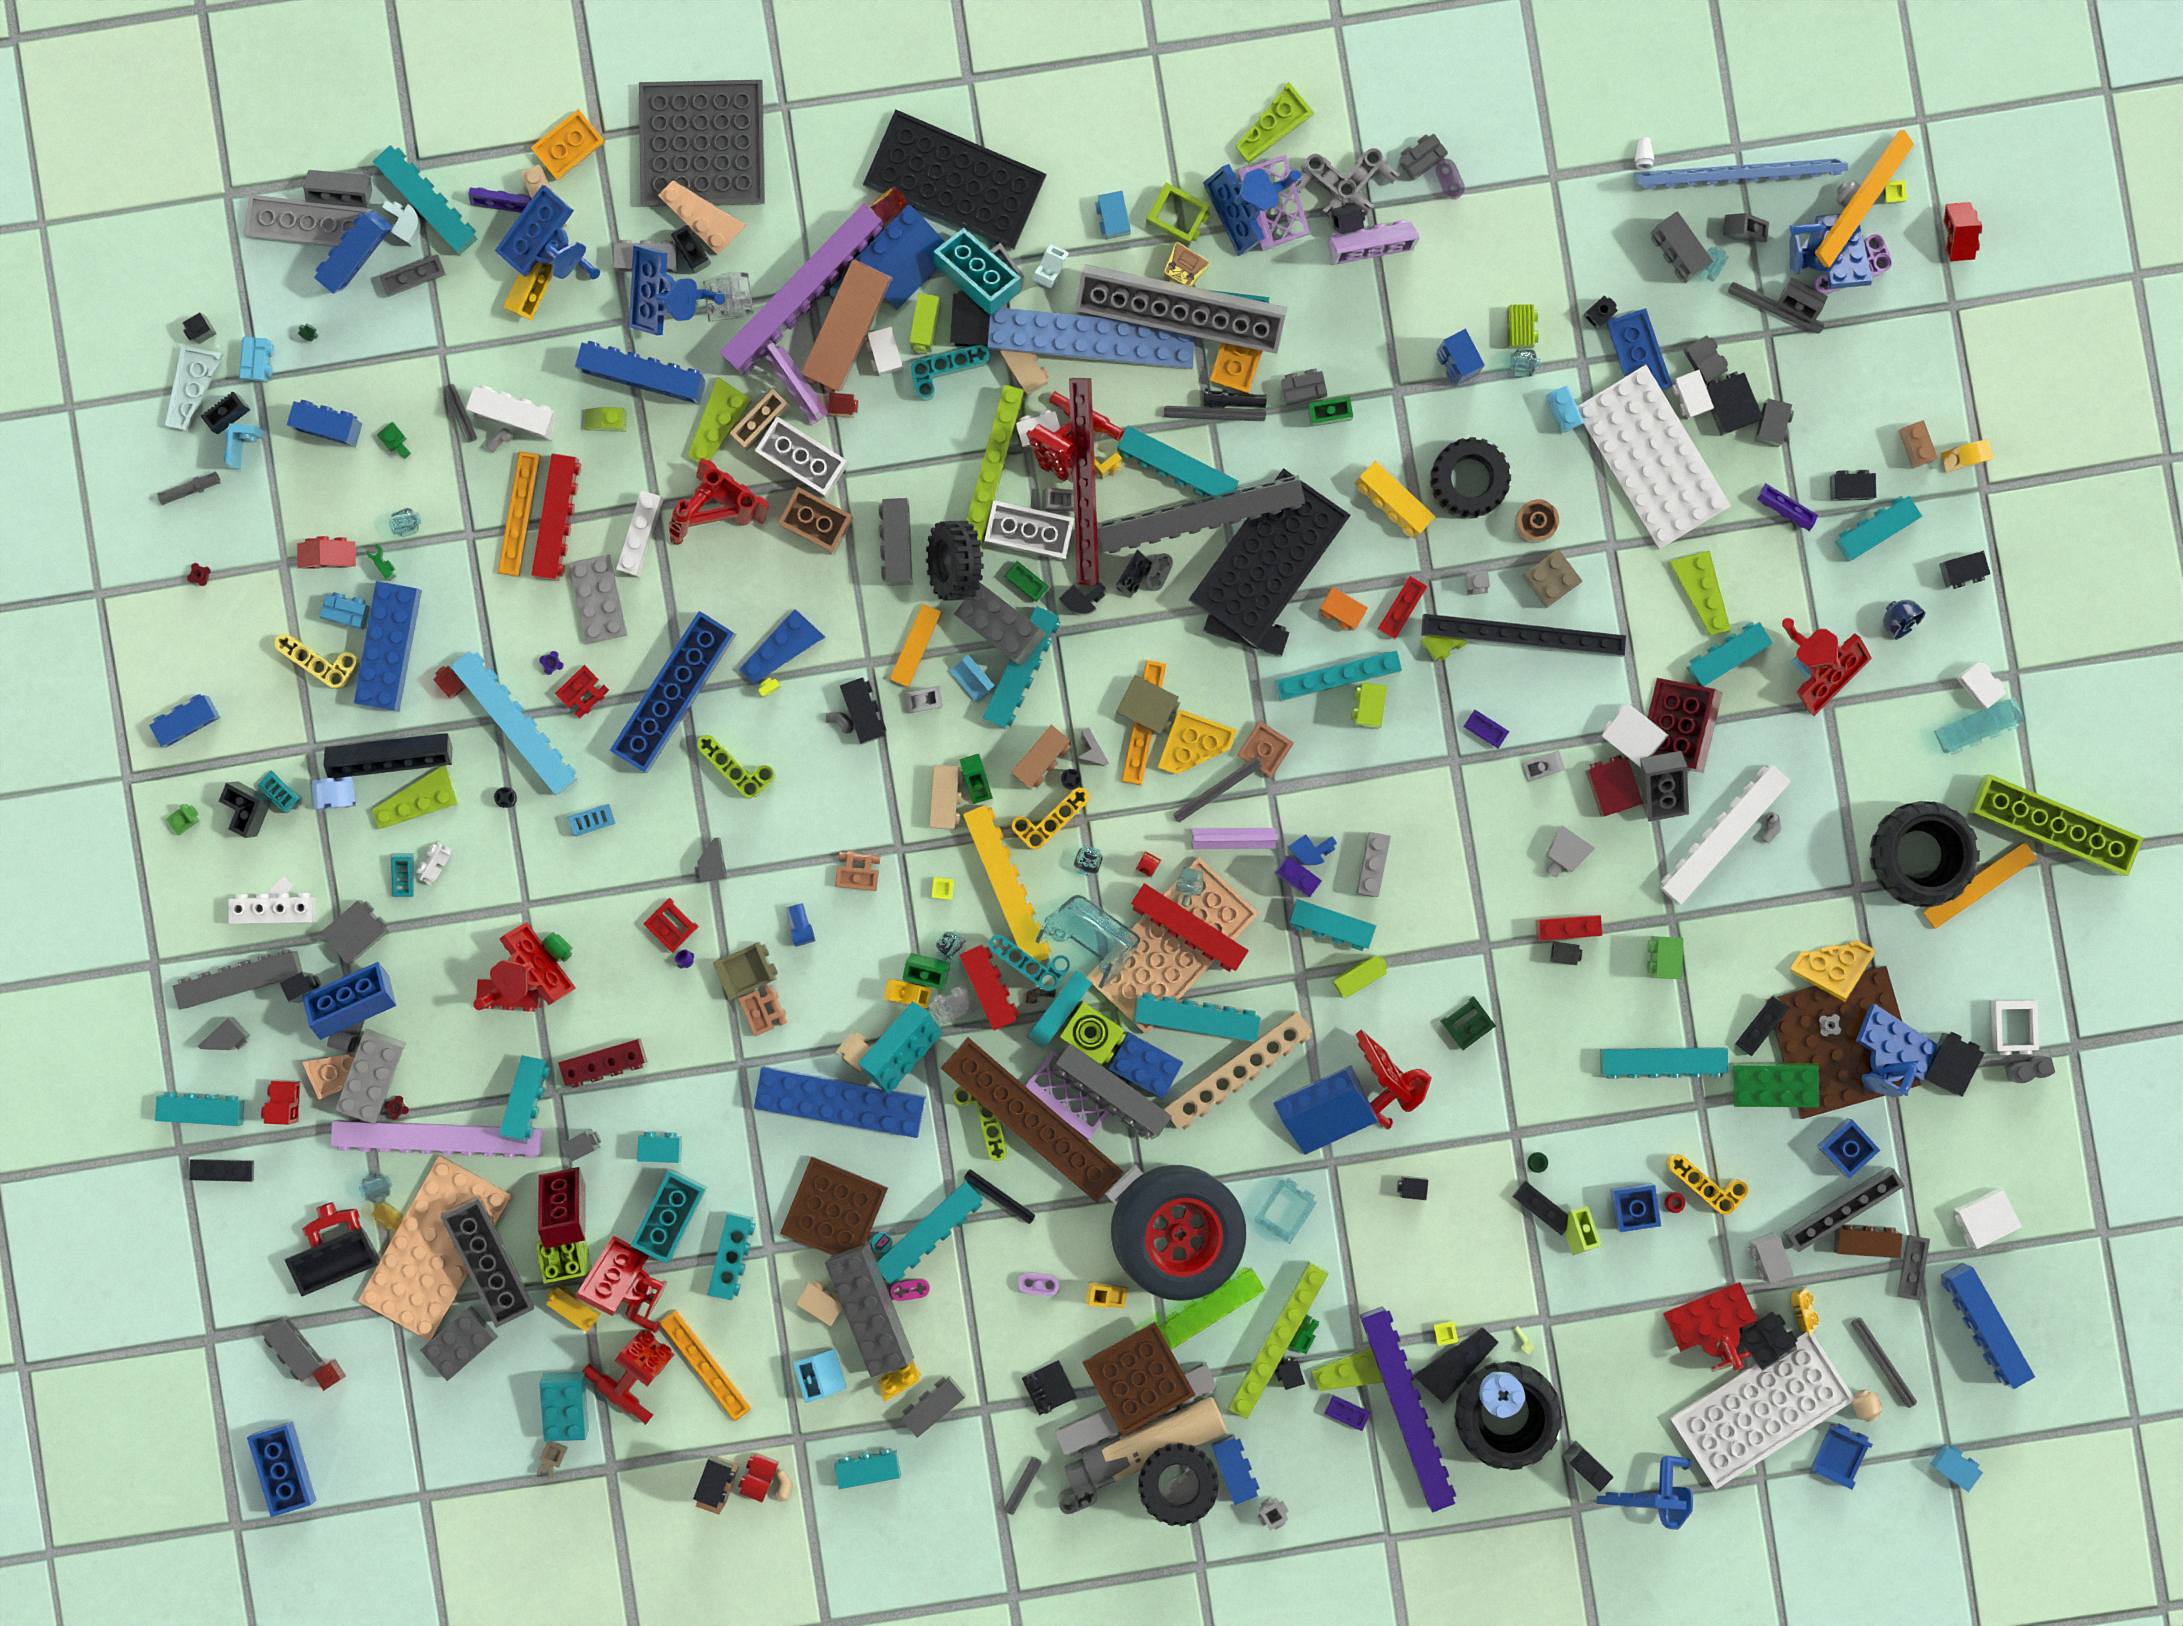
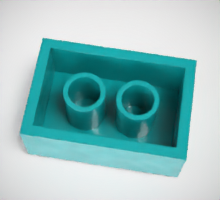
[539,1372,589,1442]

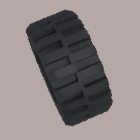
[1430,437,1511,519]
[1138,1443,1219,1527]

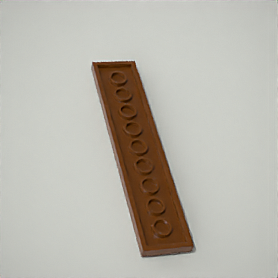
[941,1037,1124,1203]

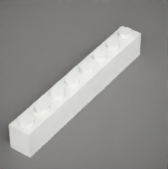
[1660,765,1791,905]

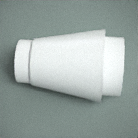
[1634,137,1655,170]

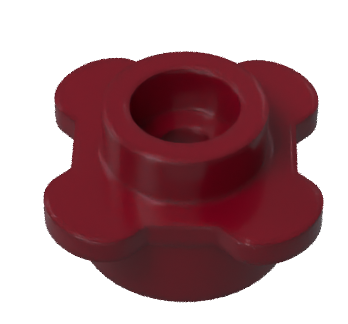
[187,563,211,586]
[384,1096,409,1120]

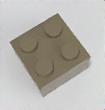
[1522,549,1583,608]

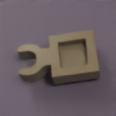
[537,1441,568,1480]

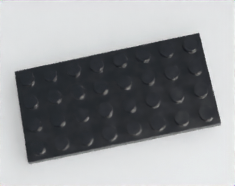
[863,109,1047,250]
[1189,468,1351,647]

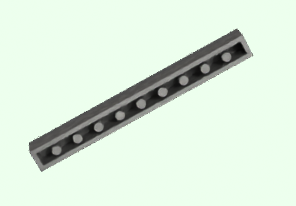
[1097,475,1305,553]

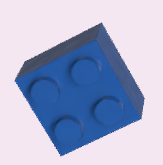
[1817,1118,1881,1178]
[1610,1183,1661,1232]

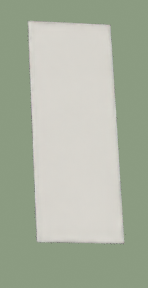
[267,876,294,898]

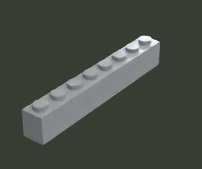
[1055,1362,1217,1456]

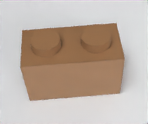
[1898,420,1938,469]

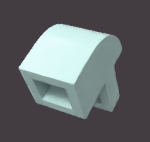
[382,200,422,246]
[1032,244,1069,288]

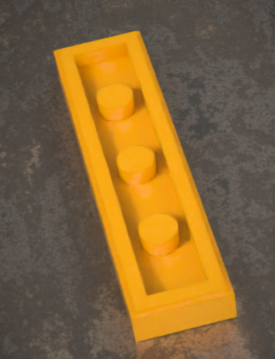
[890,604,942,688]

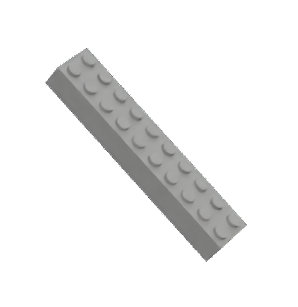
[1075,264,1287,354]

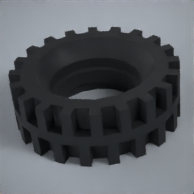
[926,521,984,601]

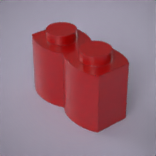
[738,1452,779,1503]

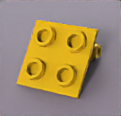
[1790,1287,1819,1336]
[878,1360,922,1402]

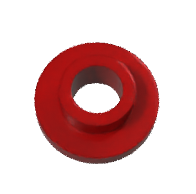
[1664,1192,1686,1213]

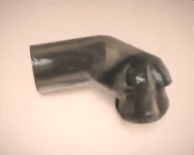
[1025,987,1056,1004]

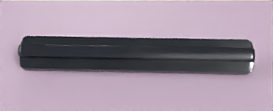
[964,1169,1035,1224]

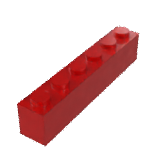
[531,453,581,581]
[1130,883,1249,972]

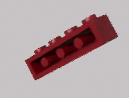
[558,1038,647,1088]

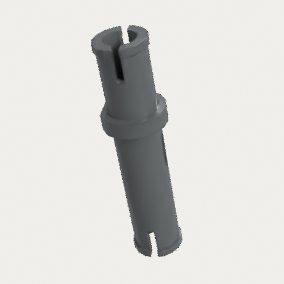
[157,471,221,505]

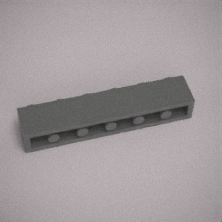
[172,949,303,1010]
[1783,1167,1905,1252]

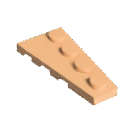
[658,180,747,255]
[302,1052,356,1100]

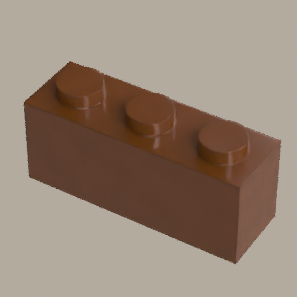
[1834,1224,1902,1258]

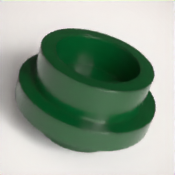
[298,323,318,342]
[1527,1152,1548,1173]

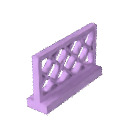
[1238,155,1311,251]
[765,343,829,425]
[1192,828,1278,849]
[1025,1050,1108,1140]

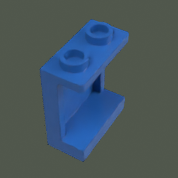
[1810,1423,1873,1490]

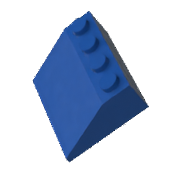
[855,204,945,310]
[1273,1065,1378,1155]

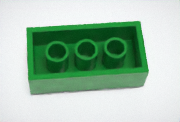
[1733,1063,1819,1107]

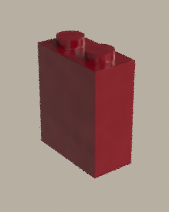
[1585,755,1643,817]

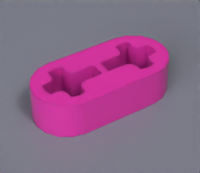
[891,1278,930,1301]

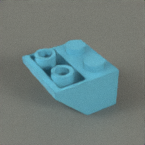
[793,1348,847,1403]

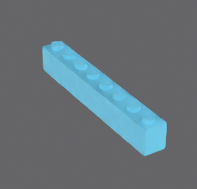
[450,651,578,795]

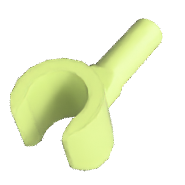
[1514,1326,1534,1355]

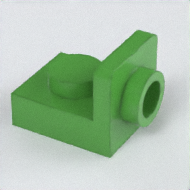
[166,804,200,836]

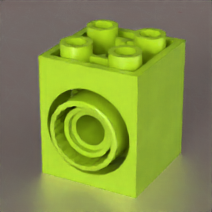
[1060,1001,1126,1065]
[535,1235,592,1284]

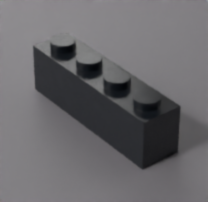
[1203,614,1290,657]

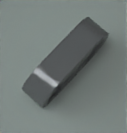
[1146,553,1173,591]

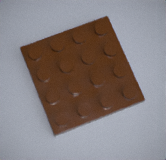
[780,1156,889,1255]
[1082,1321,1196,1436]

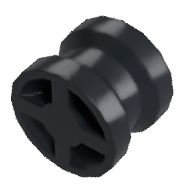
[1061,769,1081,790]
[494,787,517,808]

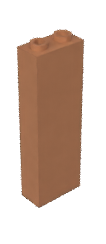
[801,260,893,393]

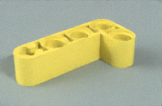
[275,634,360,689]

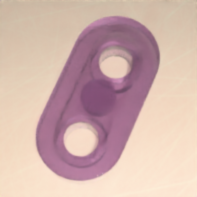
[1435,159,1465,200]

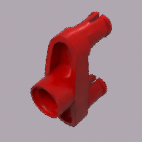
[302,1202,361,1248]

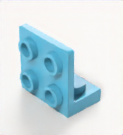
[224,423,264,470]

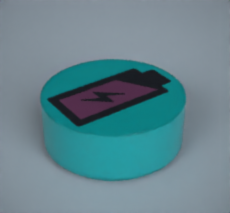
[871,1232,893,1253]

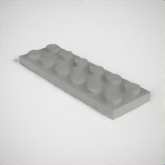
[244,194,373,247]

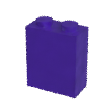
[1274,856,1322,898]

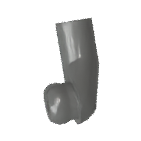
[826,713,854,734]

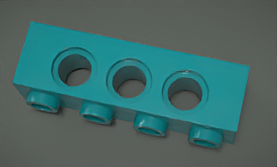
[707,1212,756,1301]

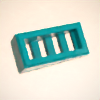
[257,770,302,813]
[391,853,414,897]

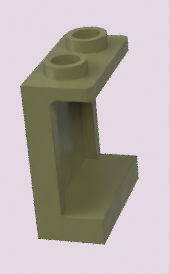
[1116,675,1180,734]
[713,942,778,1000]

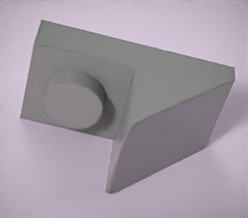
[905,686,943,714]
[1077,727,1109,766]
[1523,750,1565,782]

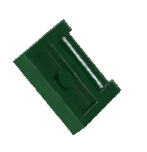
[1440,996,1496,1051]

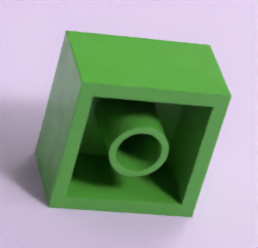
[1646,936,1683,980]

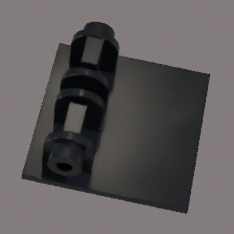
[1116,550,1152,598]
[1022,1360,1077,1416]

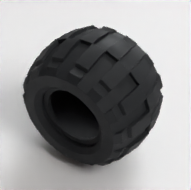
[1869,801,1980,907]
[1454,1361,1563,1470]

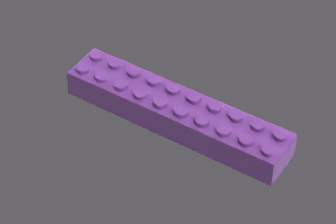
[720,203,884,376]

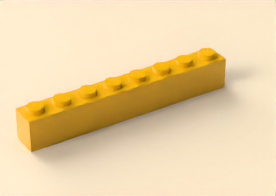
[963,805,1052,967]

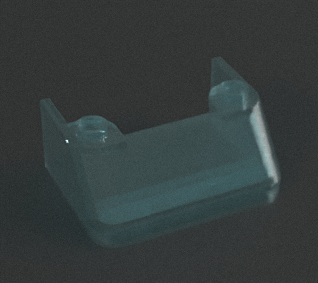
[1035,895,1140,989]

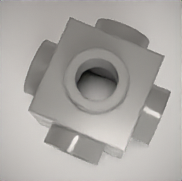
[1257,1497,1289,1530]

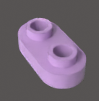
[1018,1272,1059,1296]

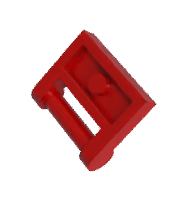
[643,898,699,953]

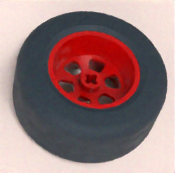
[1111,1165,1247,1301]

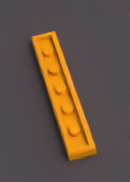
[498,451,541,577]
[1122,660,1166,785]
[1922,842,2037,929]
[659,1310,752,1421]

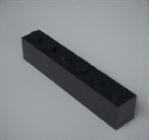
[323,733,453,779]

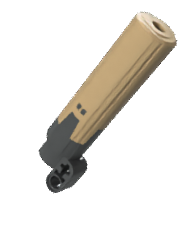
[1058,1397,1227,1514]

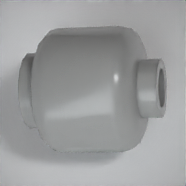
[1836,181,1861,208]

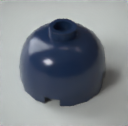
[1883,600,1926,640]

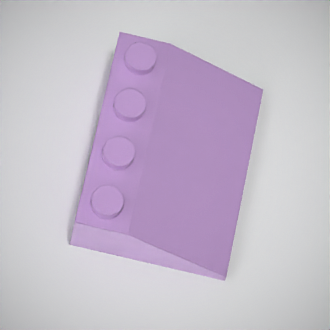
[1328,220,1420,265]

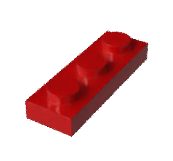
[1377,576,1428,640]

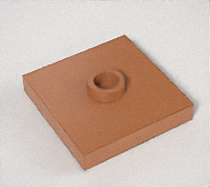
[1237,720,1294,778]

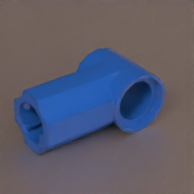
[786,903,815,947]

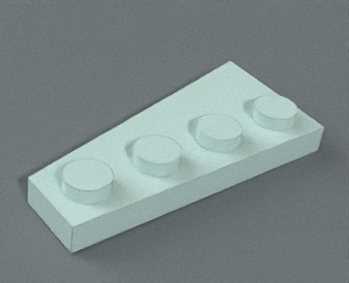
[165,345,224,431]

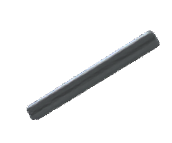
[1728,282,1824,334]
[1164,406,1266,421]
[1173,757,1262,822]
[1851,1317,1917,1408]

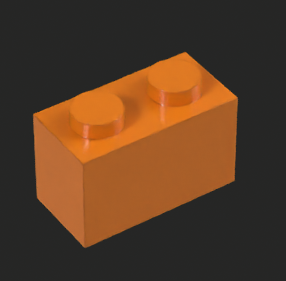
[1319,587,1368,631]

